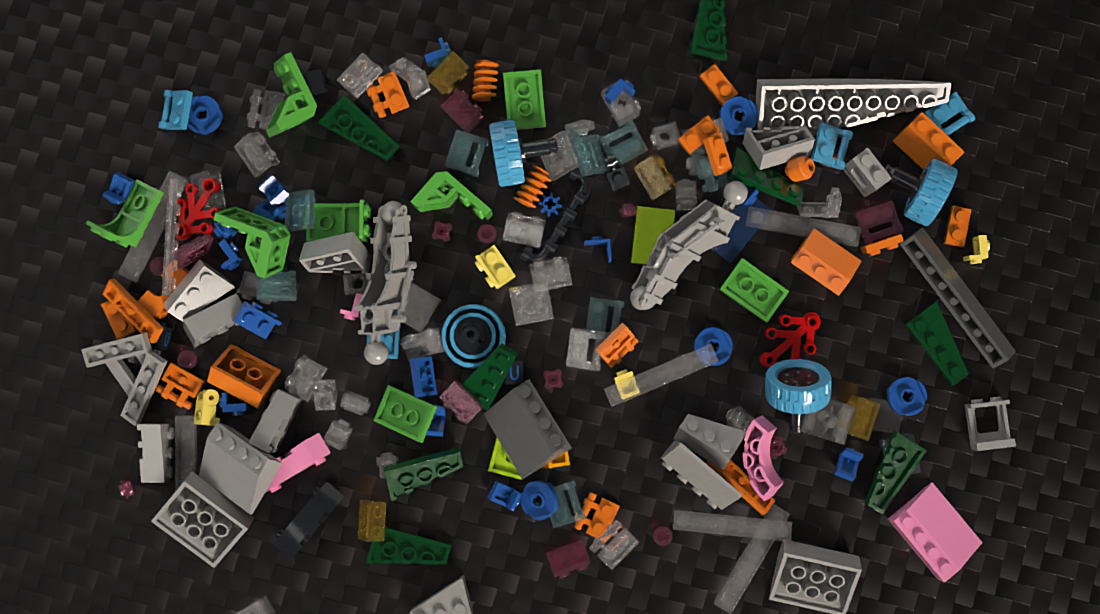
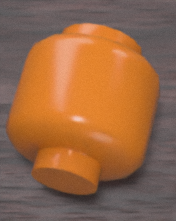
[785,155,815,182]

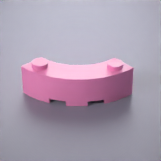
[743,415,784,501]
[265,433,331,493]

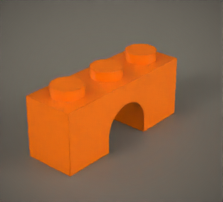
[137,261,189,321]

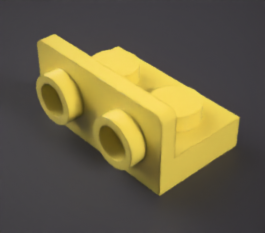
[474,245,516,289]

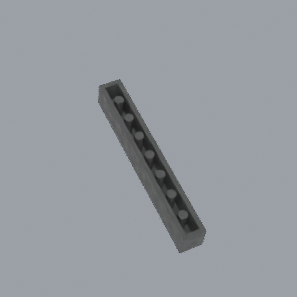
[900,227,1015,368]

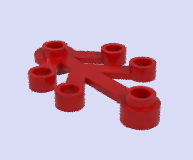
[173,178,222,241]
[760,312,821,368]

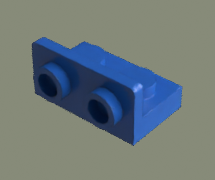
[232,301,282,339]
[409,356,437,398]

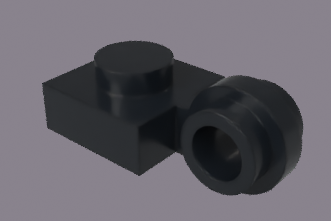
[603,154,630,192]

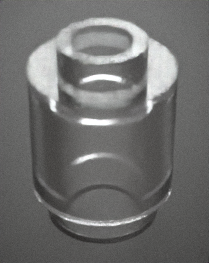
[340,392,371,416]

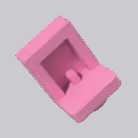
[340,293,363,321]

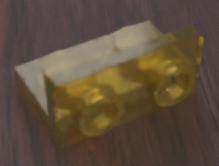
[426,51,469,95]
[633,155,676,200]
[840,396,880,441]
[358,500,386,542]

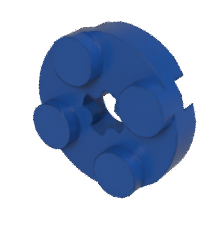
[187,96,223,135]
[719,97,758,135]
[694,327,733,366]
[886,377,927,416]
[520,480,558,520]

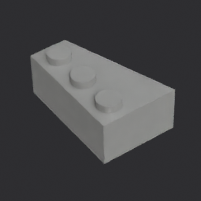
[743,126,815,170]
[299,232,372,274]
[183,293,242,348]
[248,389,302,453]
[674,414,747,470]
[137,423,175,483]
[410,575,473,614]

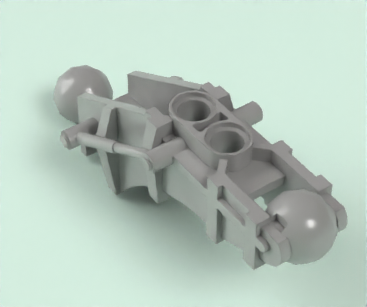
[630,181,748,310]
[355,201,417,365]

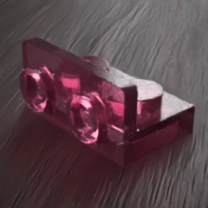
[440,88,483,134]
[168,233,213,269]
[439,380,483,424]
[546,539,591,578]

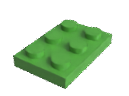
[503,70,546,130]
[719,258,789,323]
[373,385,437,443]

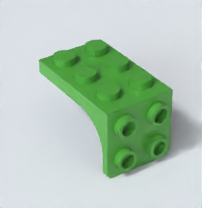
[86,179,164,248]
[306,200,372,243]

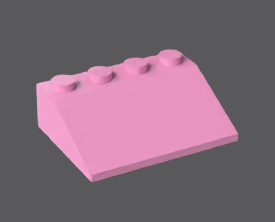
[888,482,982,583]

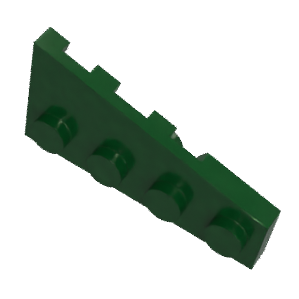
[690,0,727,61]
[318,95,400,161]
[729,147,804,206]
[905,301,969,386]
[454,343,518,411]
[865,430,927,514]
[383,448,463,502]
[366,525,452,564]

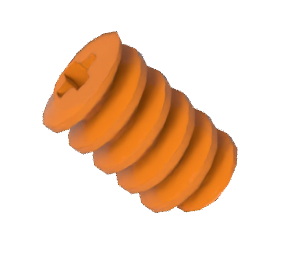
[472,60,499,102]
[514,165,552,208]

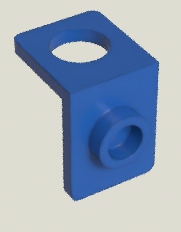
[584,236,612,263]

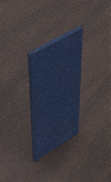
[711,199,773,264]

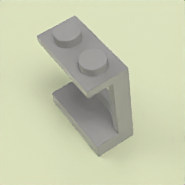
[843,148,892,197]
[965,396,1016,451]

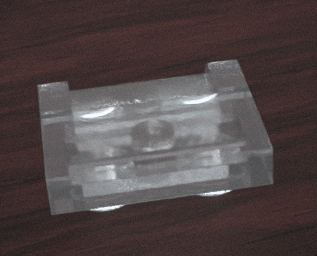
[566,328,606,371]

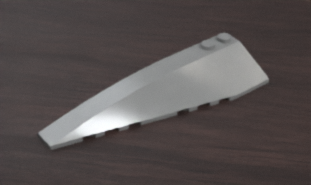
[756,79,951,136]

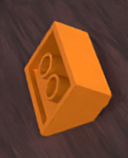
[893,112,964,170]
[791,228,862,296]
[207,344,281,409]

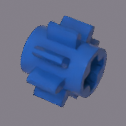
[538,193,562,217]
[213,221,237,240]

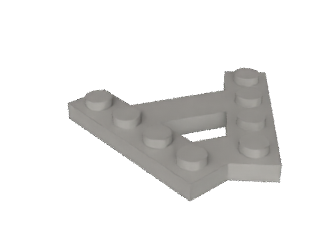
[81,332,167,426]

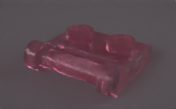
[854,201,904,245]

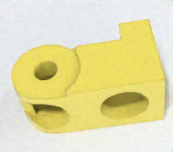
[194,389,220,426]

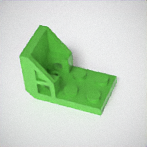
[266,52,317,138]
[411,172,493,220]
[214,207,291,279]

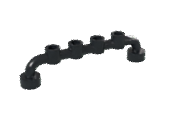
[519,164,588,262]

